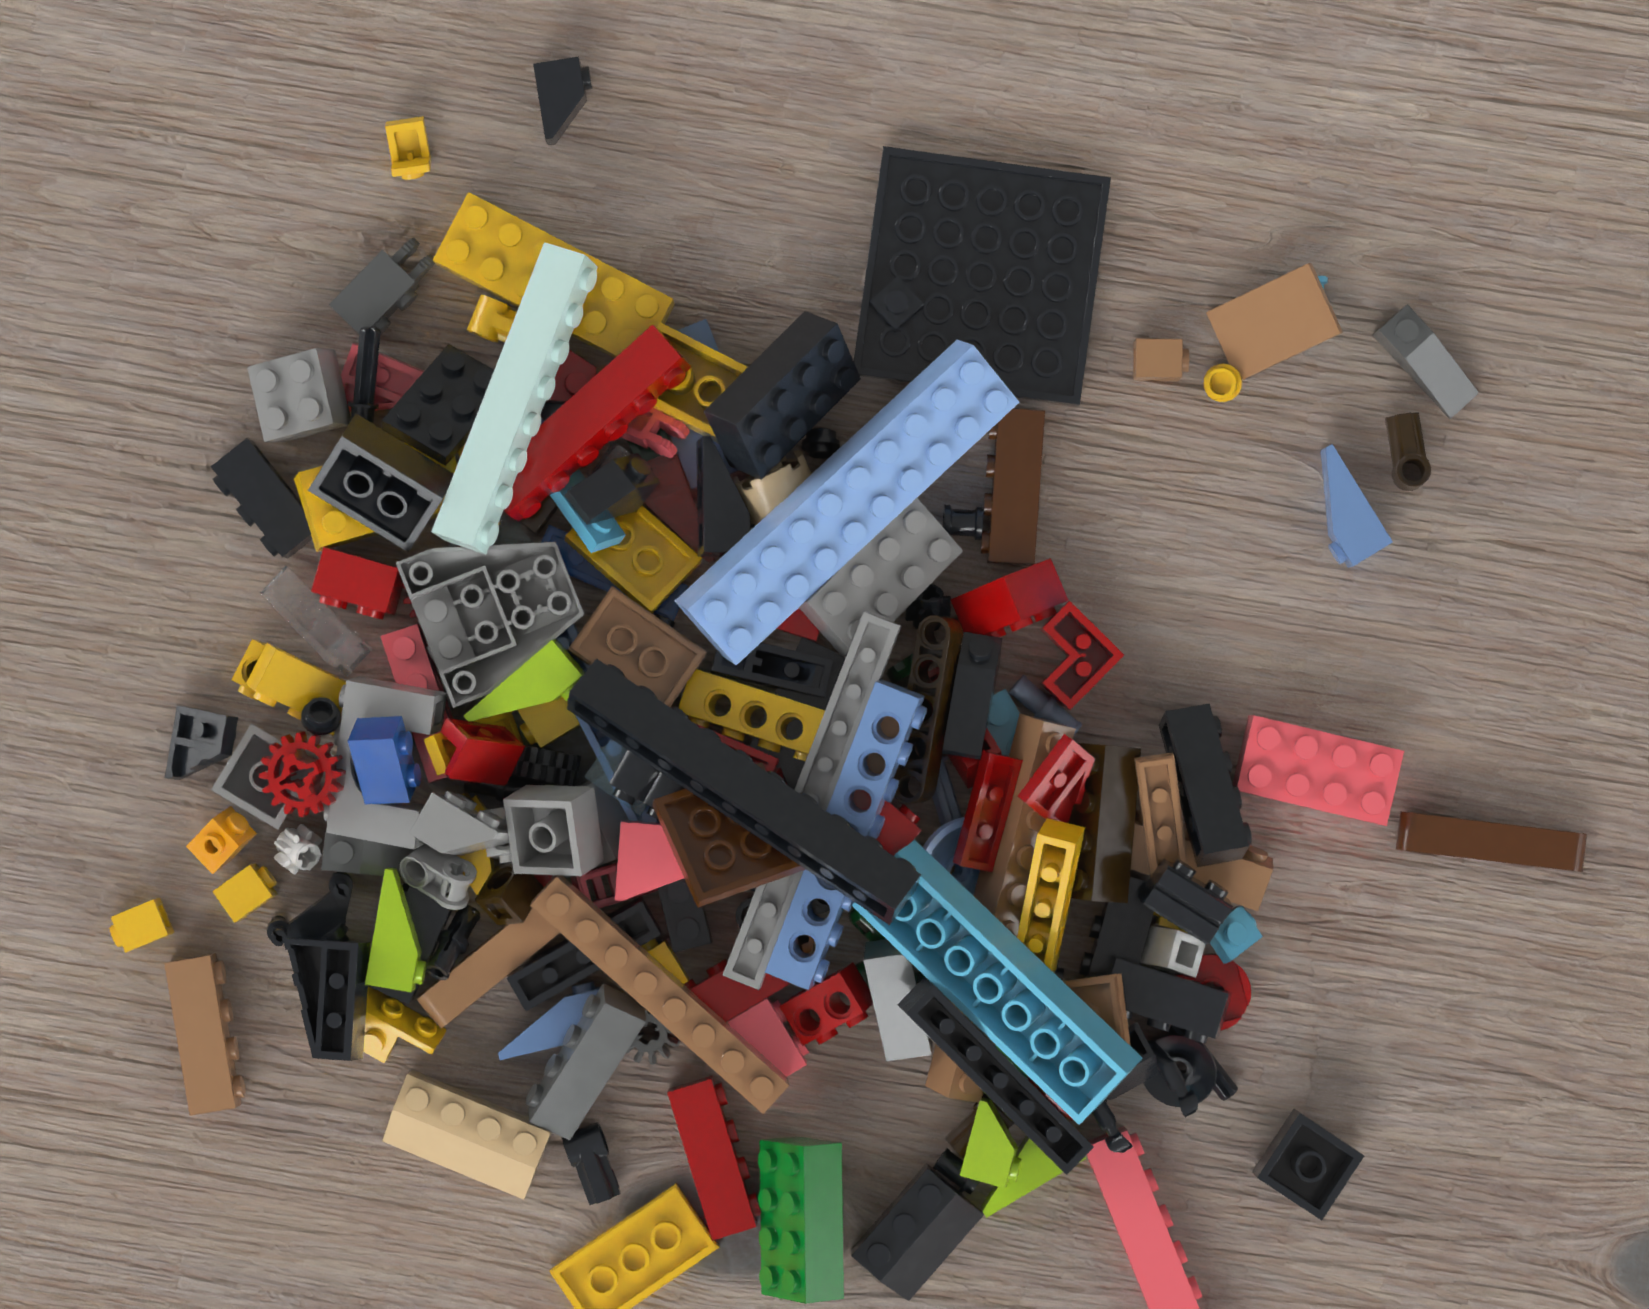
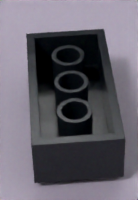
[704,311,861,480]

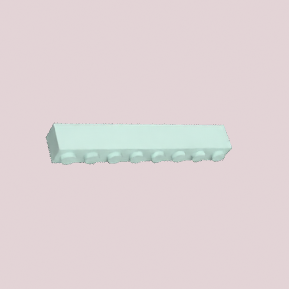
[431,242,598,555]

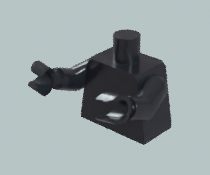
[1092,1022,1198,1153]

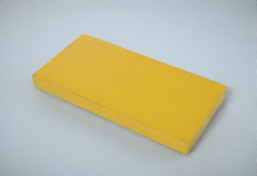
[549,1182,720,1309]

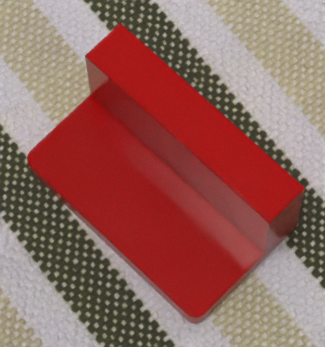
[440,718,525,786]

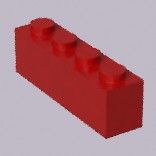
[667,1075,761,1241]

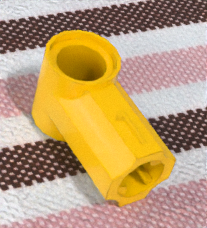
[466,294,517,343]

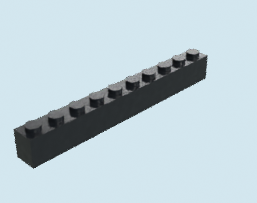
[567,659,921,925]

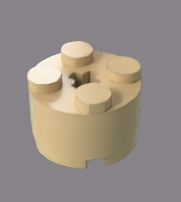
[733,450,812,526]

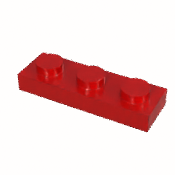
[953,750,1023,872]

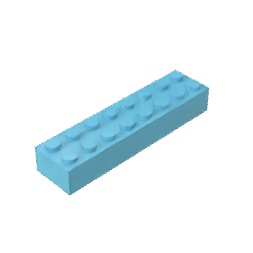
[852,840,1143,1125]

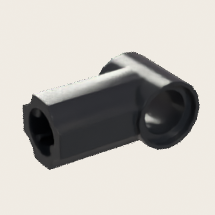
[562,1122,621,1205]

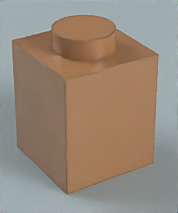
[1133,338,1189,381]

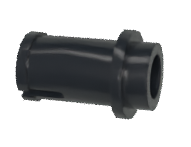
[932,1148,980,1194]

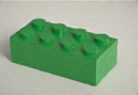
[758,1136,844,1304]

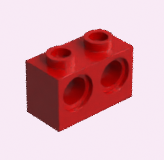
[779,962,873,1046]

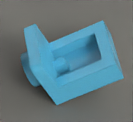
[1210,905,1263,964]

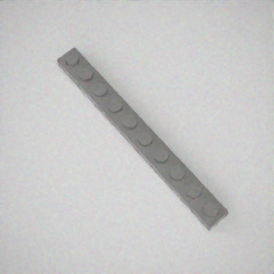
[723,612,901,990]

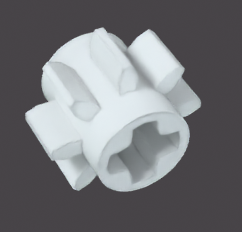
[274,824,322,875]

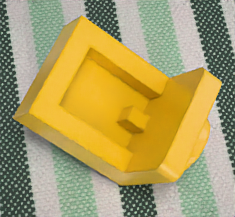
[385,116,431,180]

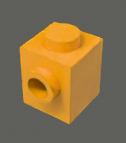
[186,806,257,874]

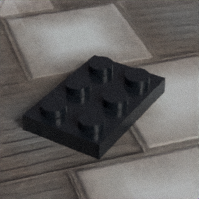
[382,344,494,466]

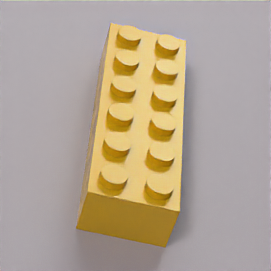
[433,192,675,358]

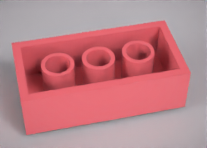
[1232,715,1404,826]

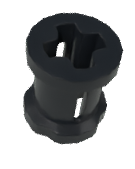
[943,504,983,540]

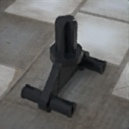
[267,872,353,946]

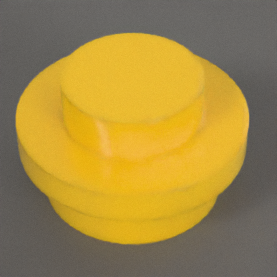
[1203,363,1242,402]

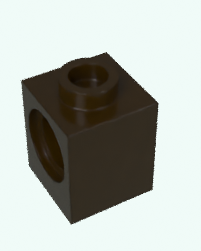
[475,863,544,925]

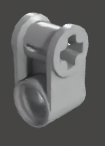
[399,844,477,910]

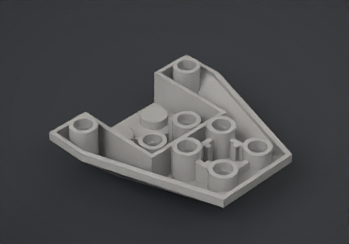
[396,542,584,708]

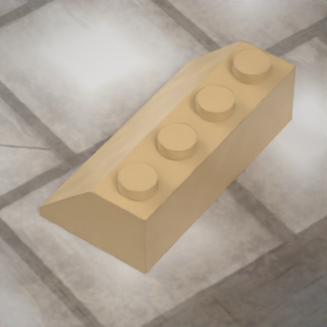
[382,1070,552,1200]

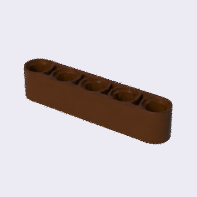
[1396,811,1587,872]

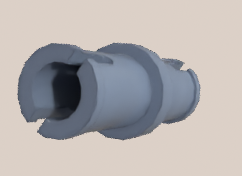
[1008,675,1082,735]

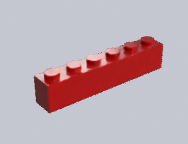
[504,324,691,522]

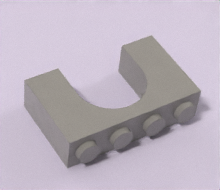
[324,676,447,849]

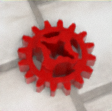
[259,731,346,817]

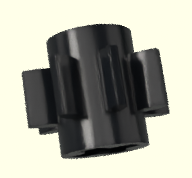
[905,584,951,631]

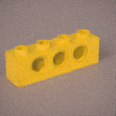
[678,669,825,761]
[1017,818,1085,973]

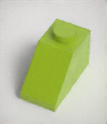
[960,1097,1022,1189]

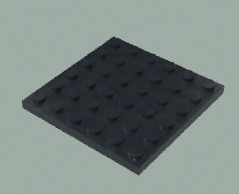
[854,146,1111,406]

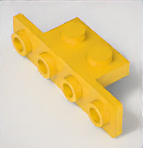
[363,987,447,1063]

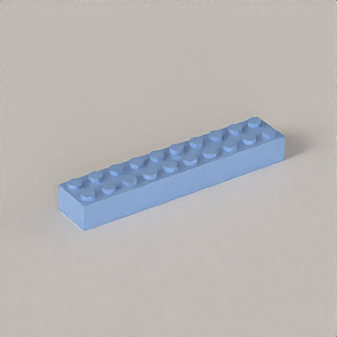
[675,340,1019,665]

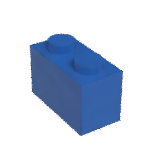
[348,716,421,805]

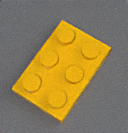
[564,506,702,613]

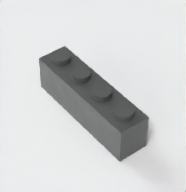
[526,983,646,1140]

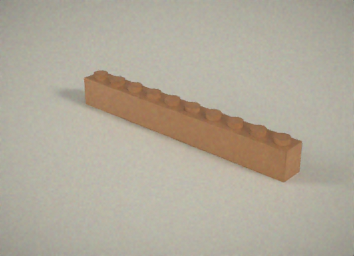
[925,714,1076,1103]

